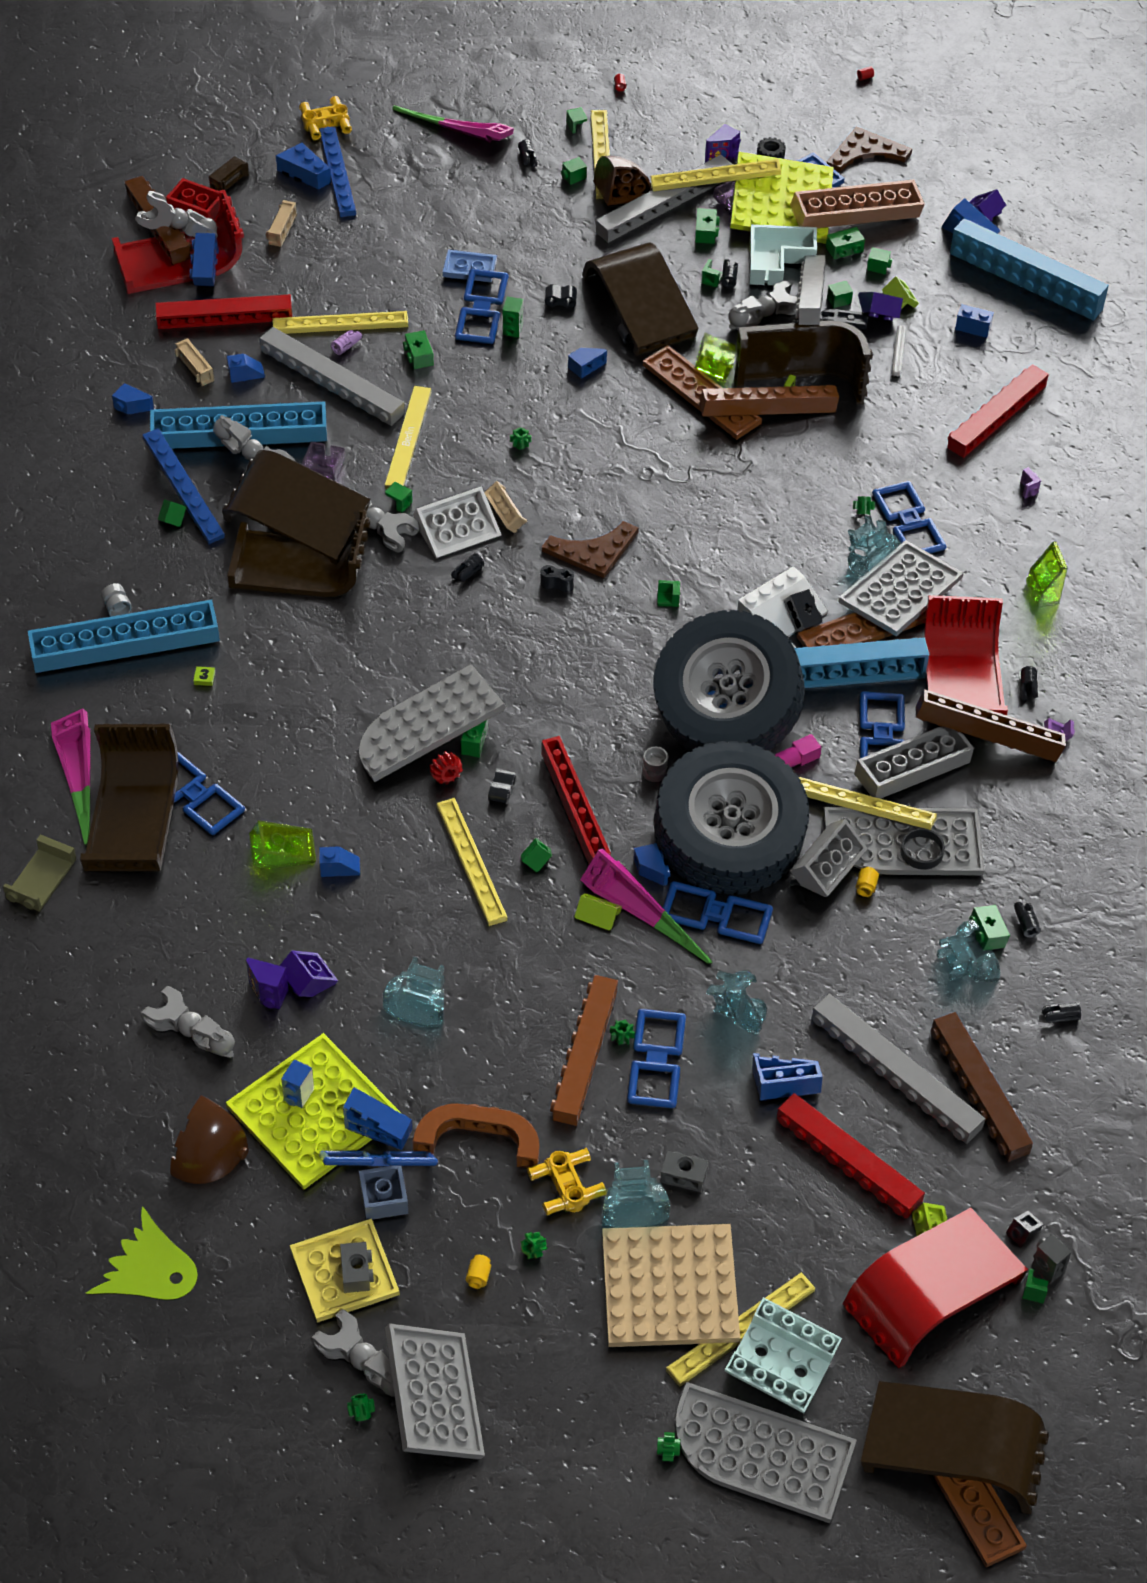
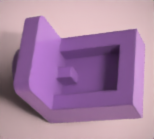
[1020,467,1041,498]
[1044,718,1075,741]

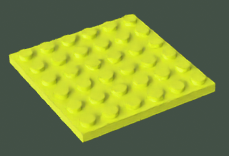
[730,152,834,244]
[225,1033,402,1190]

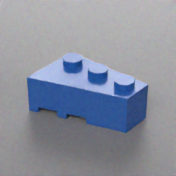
[276,143,331,189]
[941,198,1001,234]
[190,233,219,286]
[752,1053,822,1100]
[343,1087,412,1150]

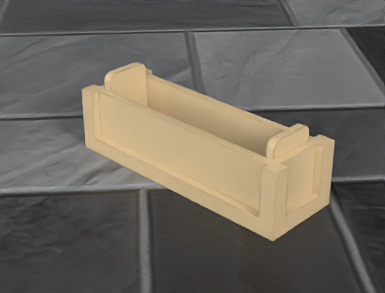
[266,200,297,247]
[175,338,214,386]
[484,481,527,533]

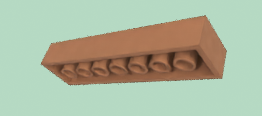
[790,180,925,228]

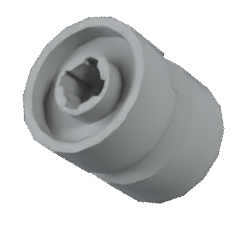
[101,584,132,617]
[642,746,668,782]

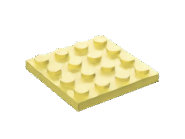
[290,1218,400,1323]

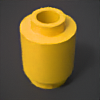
[856,867,879,897]
[465,1255,491,1289]

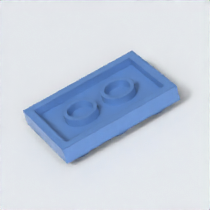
[443,250,497,282]

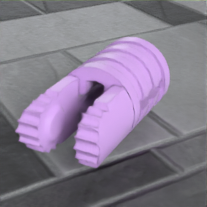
[331,330,362,355]

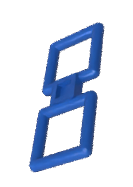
[455,269,509,344]
[872,481,947,554]
[860,691,905,758]
[174,752,245,835]
[663,881,773,944]
[627,1009,686,1108]
[319,1150,438,1166]

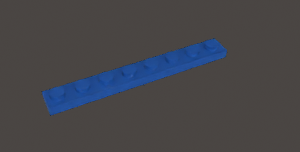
[319,126,356,217]
[143,428,225,544]

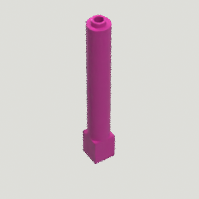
[775,734,822,767]

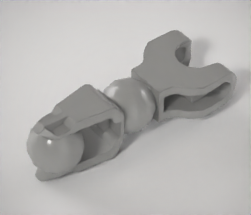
[135,191,218,238]
[728,281,798,330]
[213,415,296,462]
[365,496,420,552]
[141,986,235,1057]
[311,1309,395,1397]

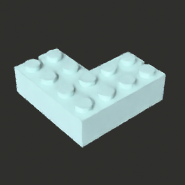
[749,224,817,286]

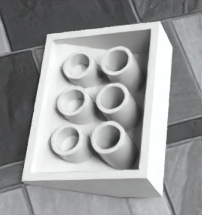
[413,486,502,559]
[737,566,828,637]

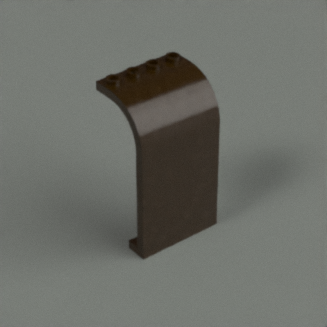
[582,242,699,356]
[734,321,873,404]
[222,450,370,565]
[227,509,370,597]
[80,723,178,871]
[861,1381,1049,1514]

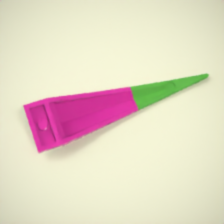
[392,105,514,143]
[51,709,91,845]
[580,849,712,963]

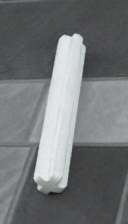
[892,325,906,377]

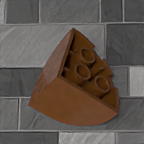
[593,155,652,206]
[170,1095,249,1184]

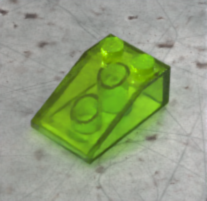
[694,332,736,380]
[1026,541,1068,607]
[249,821,316,868]

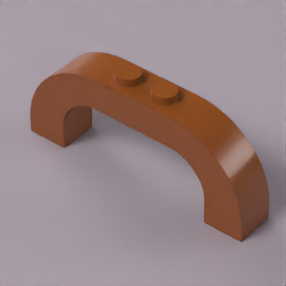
[413,1104,540,1168]

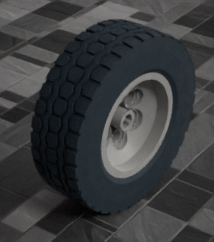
[653,610,805,752]
[654,741,809,895]

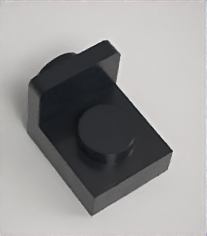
[1006,1211,1044,1247]

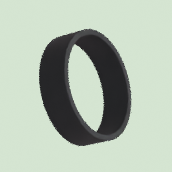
[901,828,945,870]

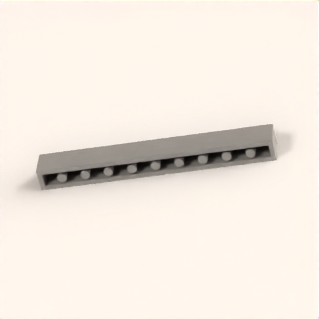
[596,155,733,243]
[796,255,825,325]
[260,327,405,426]
[812,993,985,1144]

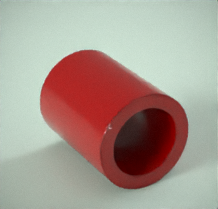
[857,66,874,81]
[614,74,626,91]

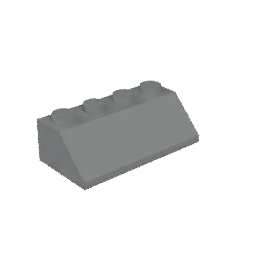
[790,818,868,897]

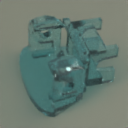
[847,516,902,576]
[937,920,1001,982]
[383,957,445,1027]
[706,971,767,1035]
[602,1160,670,1228]

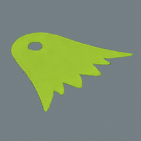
[86,1206,198,1300]

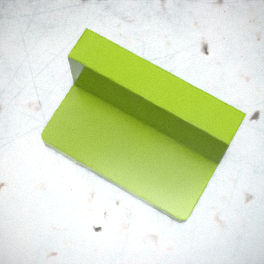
[882,276,919,309]
[574,893,622,930]

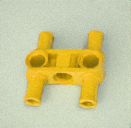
[299,96,352,140]
[527,1148,607,1216]

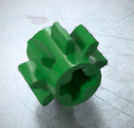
[510,428,532,449]
[853,496,875,514]
[610,1019,635,1045]
[520,1232,548,1259]
[347,1393,375,1421]
[657,1432,680,1461]

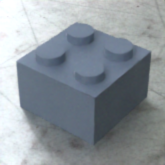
[359,1166,408,1220]

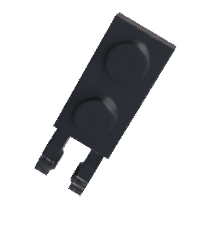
[820,309,868,330]

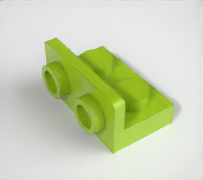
[912,1203,947,1236]

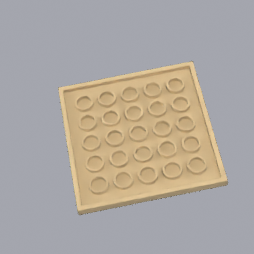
[602,1224,740,1347]

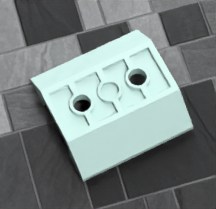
[724,1297,842,1413]

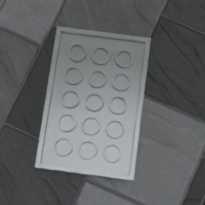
[838,540,963,636]
[385,1324,485,1459]

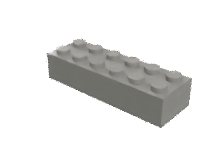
[854,727,974,799]

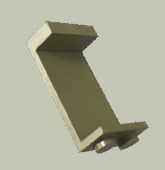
[3,834,77,912]

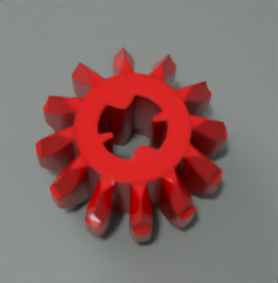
[429,751,463,784]

